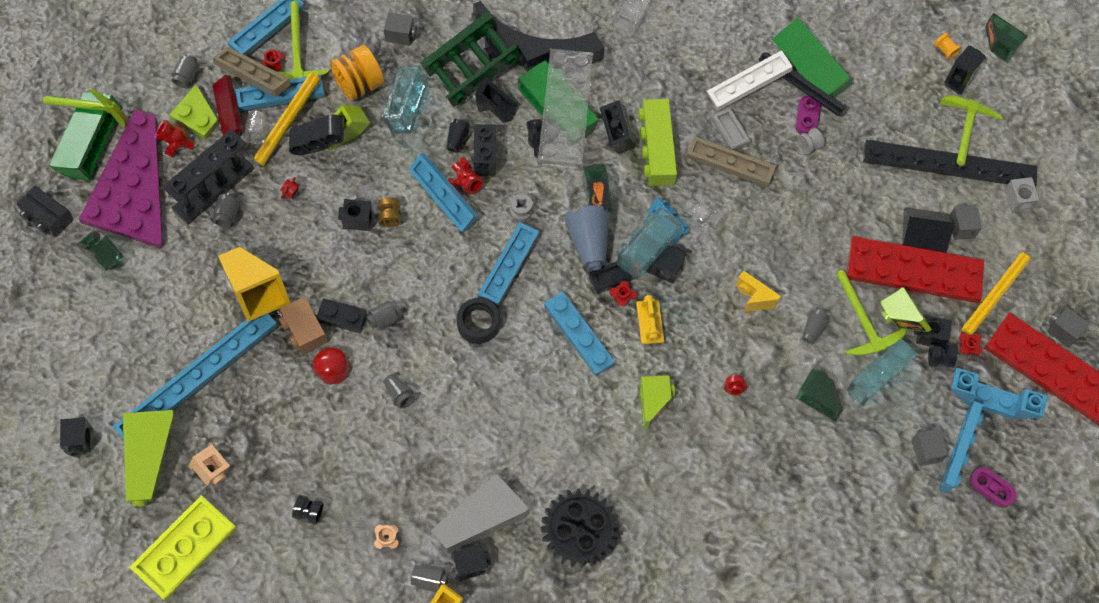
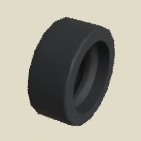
[456,298,500,344]

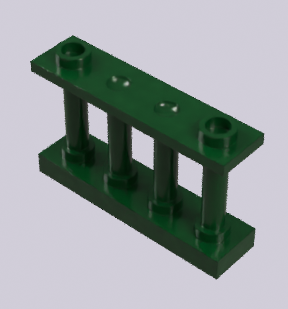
[420,11,521,107]

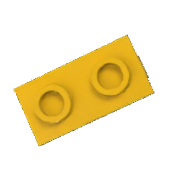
[636,295,664,344]

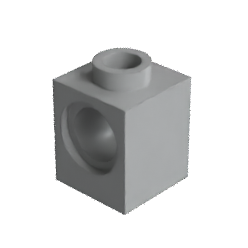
[1004,177,1039,214]

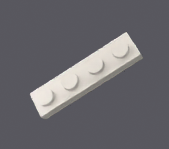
[707,50,793,111]

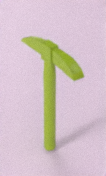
[277,1,330,80]
[43,88,128,128]
[940,95,1003,166]
[836,270,906,356]

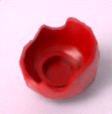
[312,347,350,385]

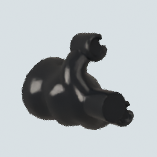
[526,119,558,158]

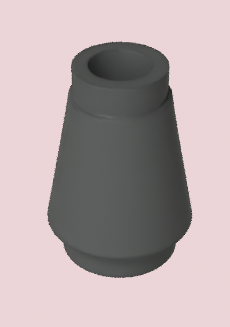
[802,309,830,344]
[383,374,415,409]

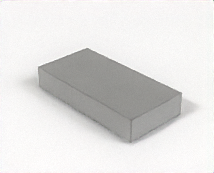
[711,108,751,151]

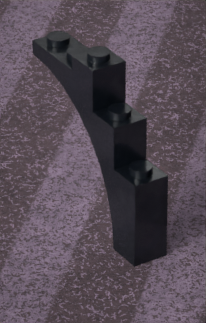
[471,1,605,78]

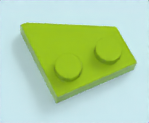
[169,85,219,140]

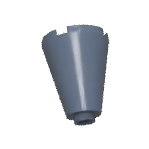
[565,205,609,271]

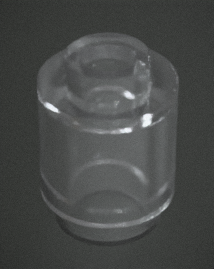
[244,111,269,145]

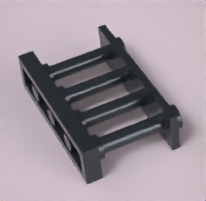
[162,129,254,225]

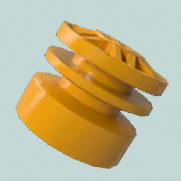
[330,44,385,101]

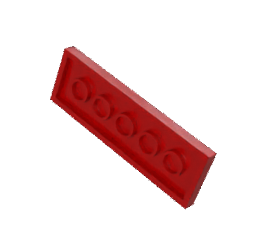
[846,236,984,303]
[984,312,1099,425]

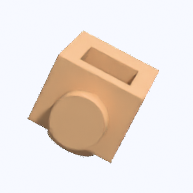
[189,444,230,486]

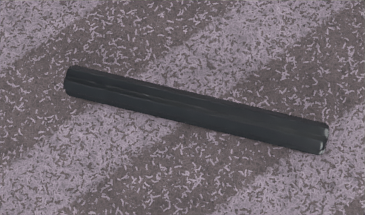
[759,52,846,116]

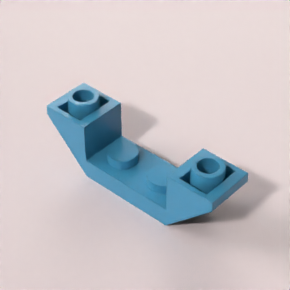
[951,368,1048,419]

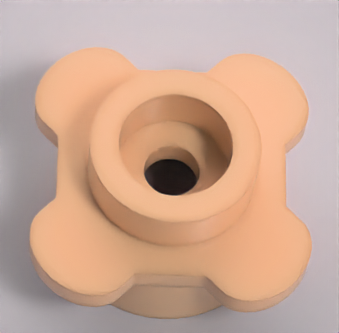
[374,525,399,549]

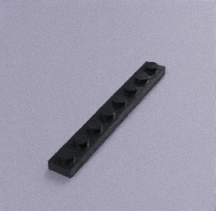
[863,139,1037,187]

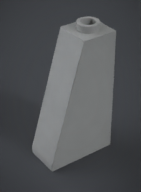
[430,474,529,554]

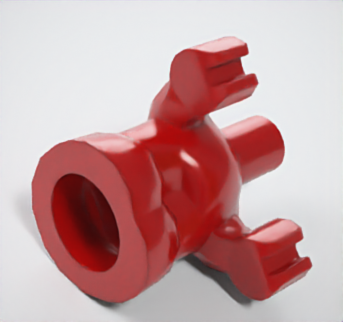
[155,120,195,157]
[448,157,484,195]

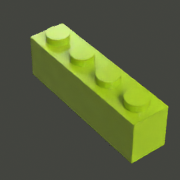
[638,99,677,186]

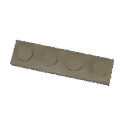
[213,47,290,97]
[686,136,776,187]

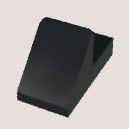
[475,77,517,122]

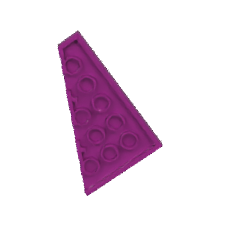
[79,109,163,249]

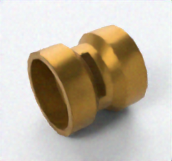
[378,197,401,227]

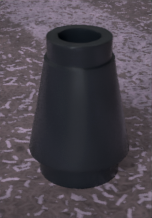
[446,119,470,153]

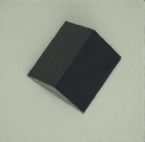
[902,207,954,253]

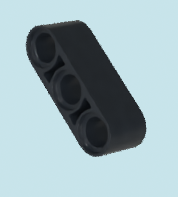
[289,115,344,156]

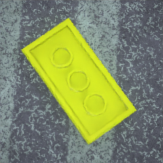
[129,495,237,602]

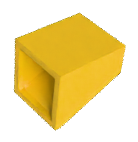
[218,247,290,322]

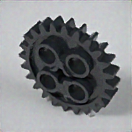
[541,488,620,568]

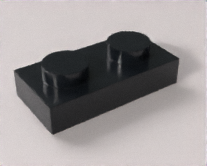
[316,298,367,333]

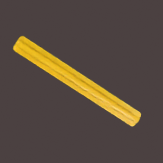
[254,72,320,166]
[962,252,1031,335]

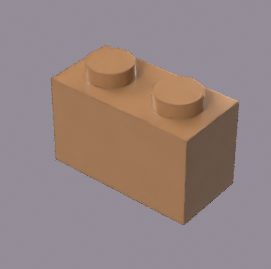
[279,297,327,355]

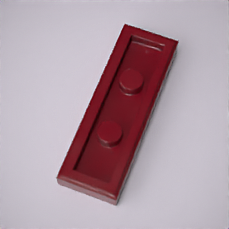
[212,74,243,135]

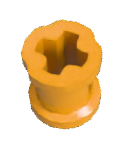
[934,32,962,61]

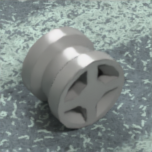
[798,128,824,154]
[510,194,533,221]

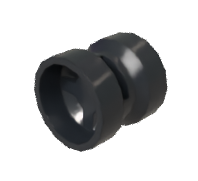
[928,344,957,368]
[292,495,324,525]

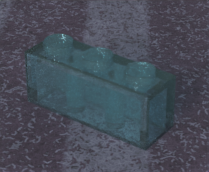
[382,66,428,134]
[616,208,682,280]
[847,338,918,406]

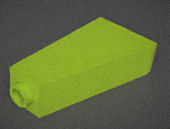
[123,410,174,507]

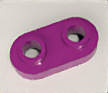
[795,96,820,134]
[970,468,1016,508]

